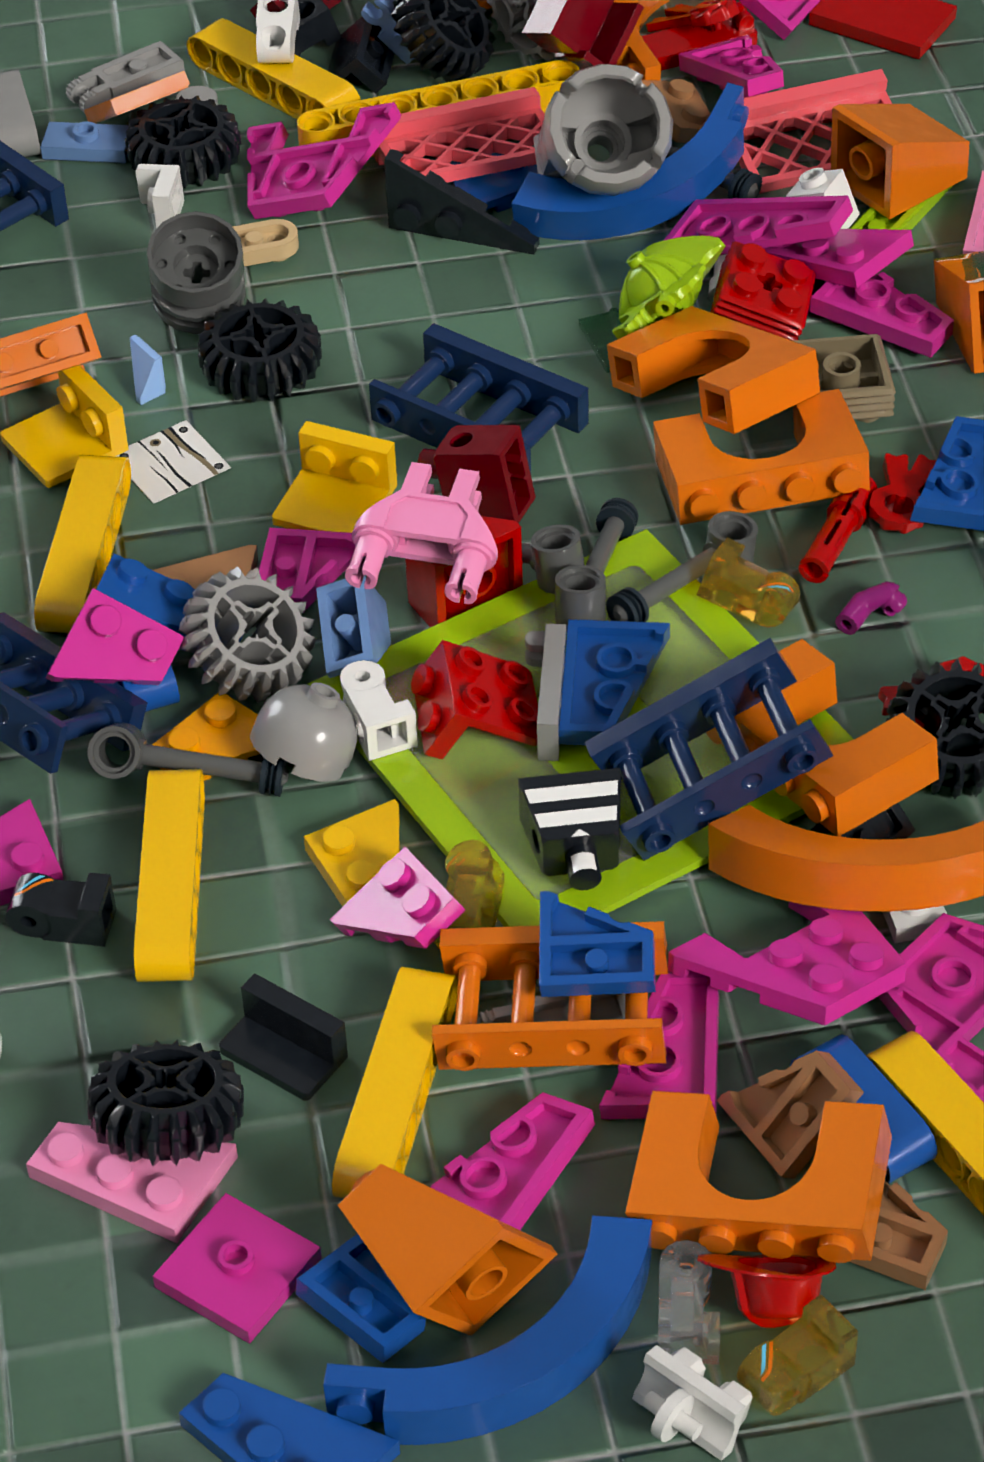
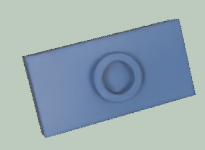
[40,121,129,163]

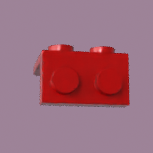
[411,640,538,760]

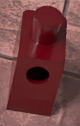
[417,425,536,524]

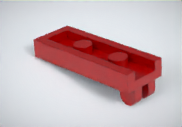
[642,2,758,71]

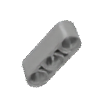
[0,69,41,157]

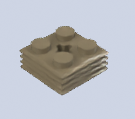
[793,334,896,423]

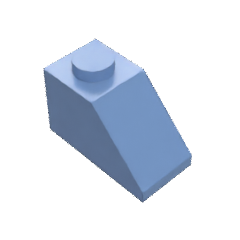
[316,575,391,678]

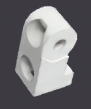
[256,0,300,63]
[340,660,418,761]

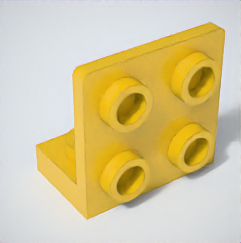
[0,366,129,488]
[272,421,397,533]

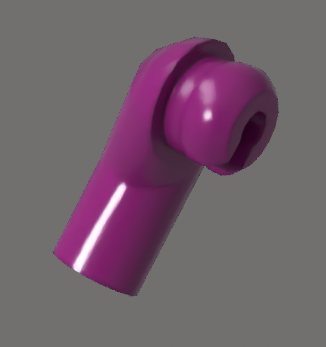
[835,581,907,635]

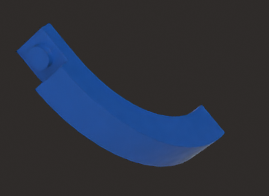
[511,82,749,240]
[323,1215,652,1445]

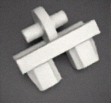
[632,1345,753,1461]

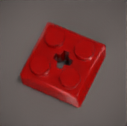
[710,241,816,341]

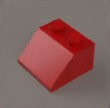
[405,516,523,627]

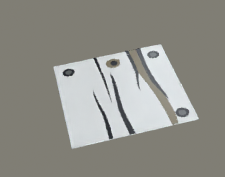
[115,420,231,504]

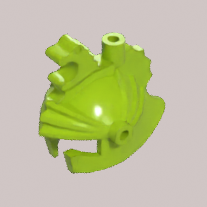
[612,236,725,339]

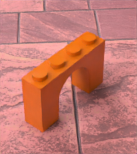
[607,306,820,434]
[653,389,870,525]
[706,639,939,836]
[625,1091,892,1263]

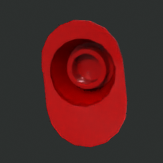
[697,1254,836,1328]

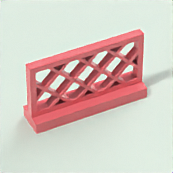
[738,69,892,194]
[374,87,544,183]

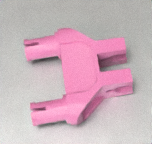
[345,462,498,604]

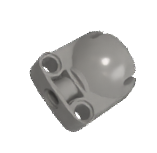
[533,64,673,196]

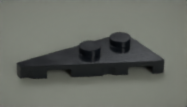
[384,149,540,255]

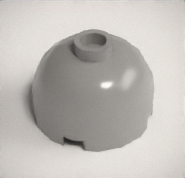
[250,683,358,782]

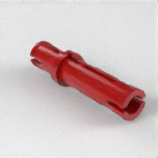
[798,477,878,583]

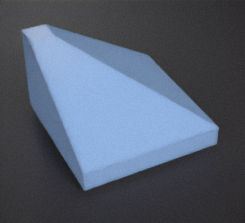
[130,335,166,405]

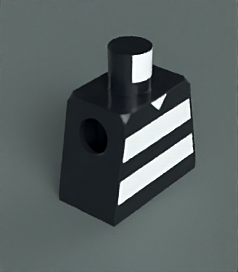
[518,768,621,890]

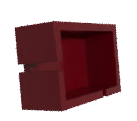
[522,0,644,70]

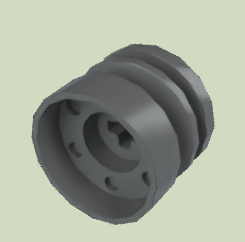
[147,211,246,334]

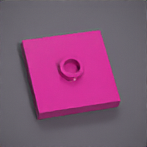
[153,1193,322,1344]

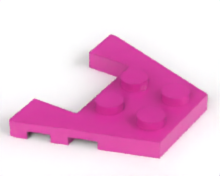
[247,102,402,219]
[668,902,906,1026]
[878,913,984,1102]

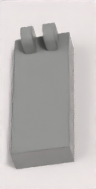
[525,624,566,761]

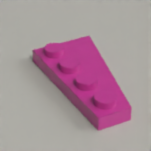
[663,195,853,255]

